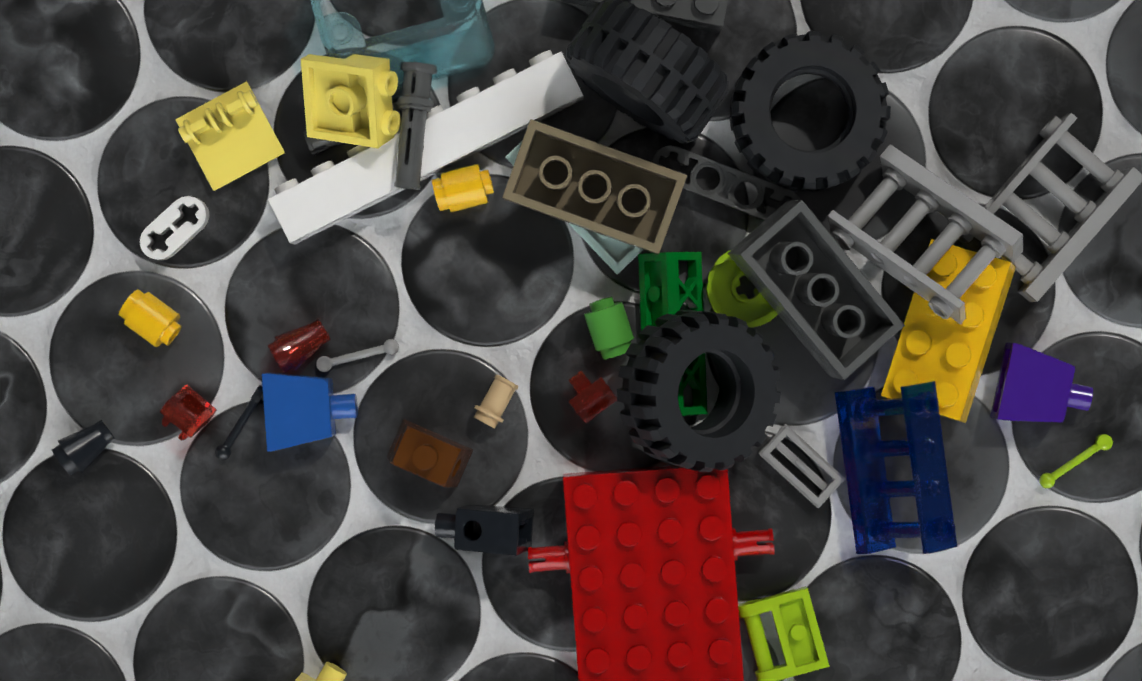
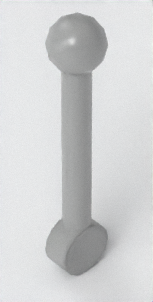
[316,339,399,372]

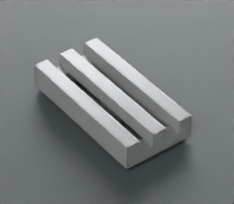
[758,423,845,508]

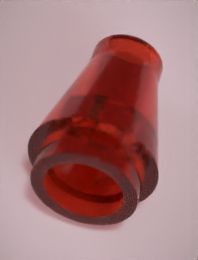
[267,319,331,373]

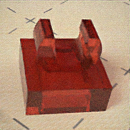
[569,371,617,423]
[160,384,217,441]

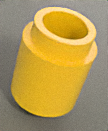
[432,164,494,212]
[118,289,182,347]

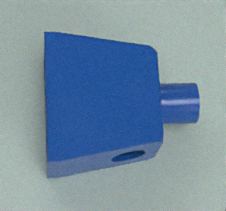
[262,373,358,452]

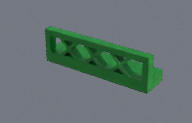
[638,252,708,416]

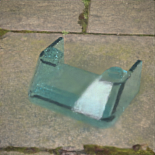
[310,0,495,91]

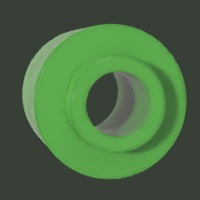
[584,296,634,359]

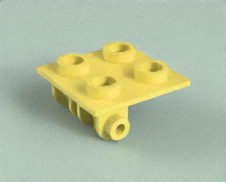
[175,81,285,191]

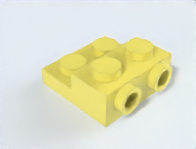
[301,54,400,148]

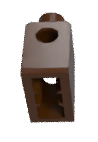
[387,419,473,487]

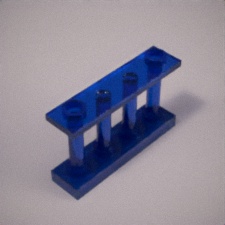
[835,381,957,554]

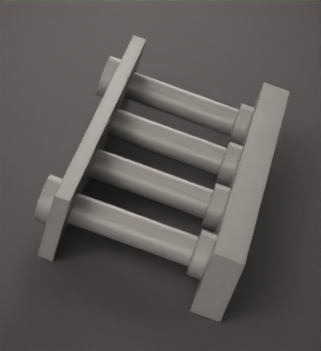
[957,113,1142,302]
[828,144,1023,324]

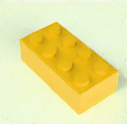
[881,239,1016,423]

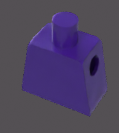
[990,342,1093,423]

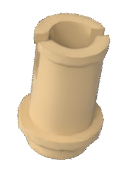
[474,374,519,429]

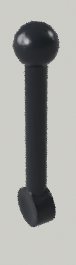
[215,385,263,460]

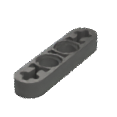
[652,145,801,221]

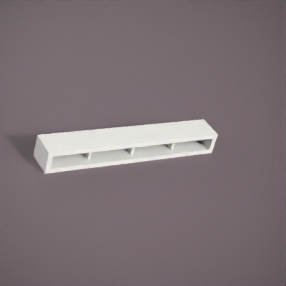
[268,50,583,245]

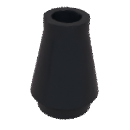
[52,420,115,476]

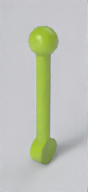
[1039,434,1113,489]

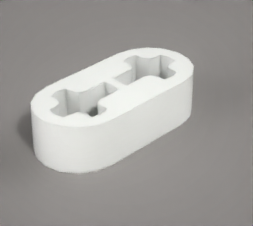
[140,196,209,260]

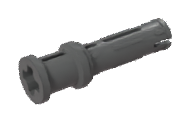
[394,62,437,190]

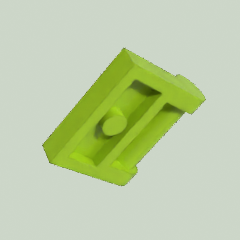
[738,586,830,681]

